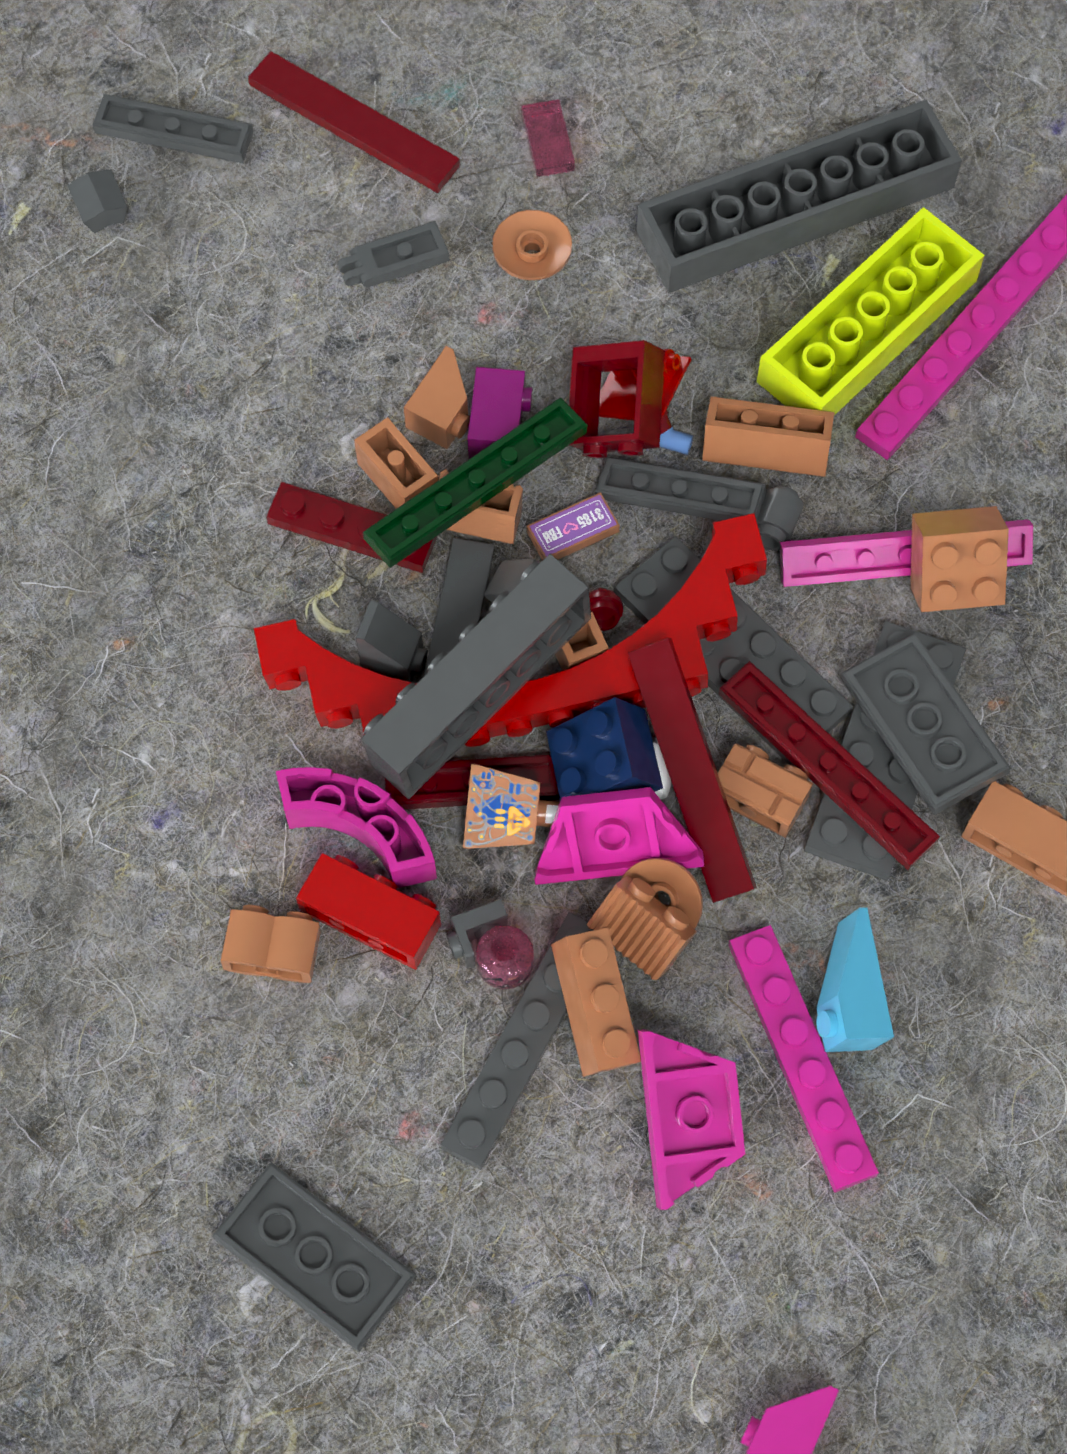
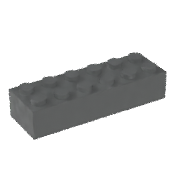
[361,554,591,800]

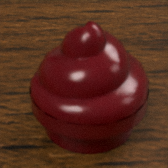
[589,588,623,631]

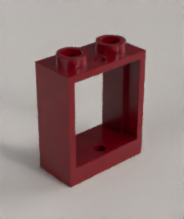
[569,340,665,458]

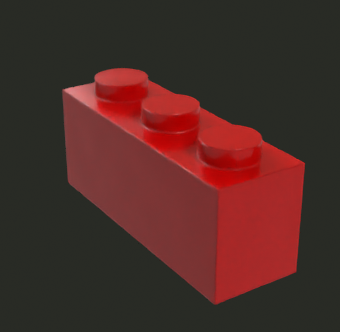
[296,853,441,970]

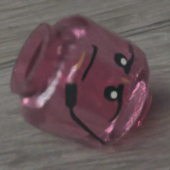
[476,925,534,990]

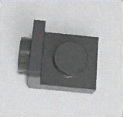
[446,899,508,969]

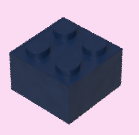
[546,697,663,801]

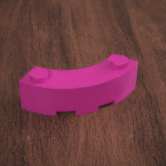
[275,767,437,889]

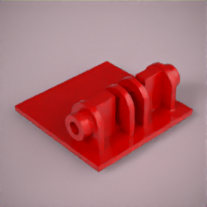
[599,349,692,421]

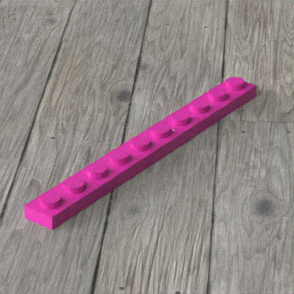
[855,195,1067,460]

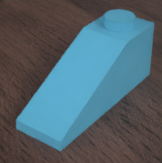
[816,908,894,1052]

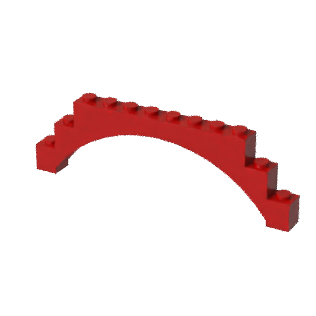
[253,513,767,747]

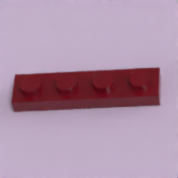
[266,482,437,573]

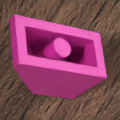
[740,1386,839,1454]

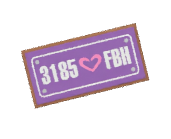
[527,492,620,561]

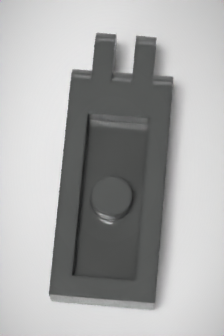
[337,221,449,287]

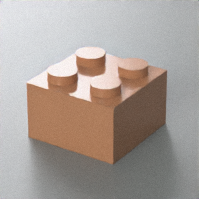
[910,506,1009,612]

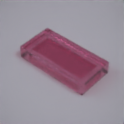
[521,99,575,177]

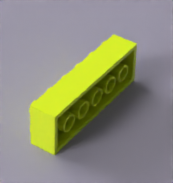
[757,207,985,415]

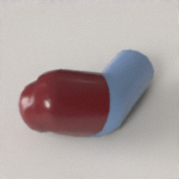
[659,410,694,455]

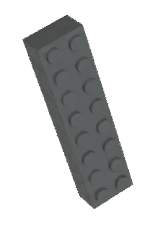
[636,99,962,293]

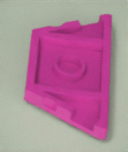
[534,787,704,885]
[638,1029,745,1210]

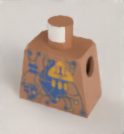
[463,764,560,849]

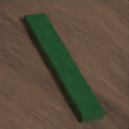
[363,397,588,568]

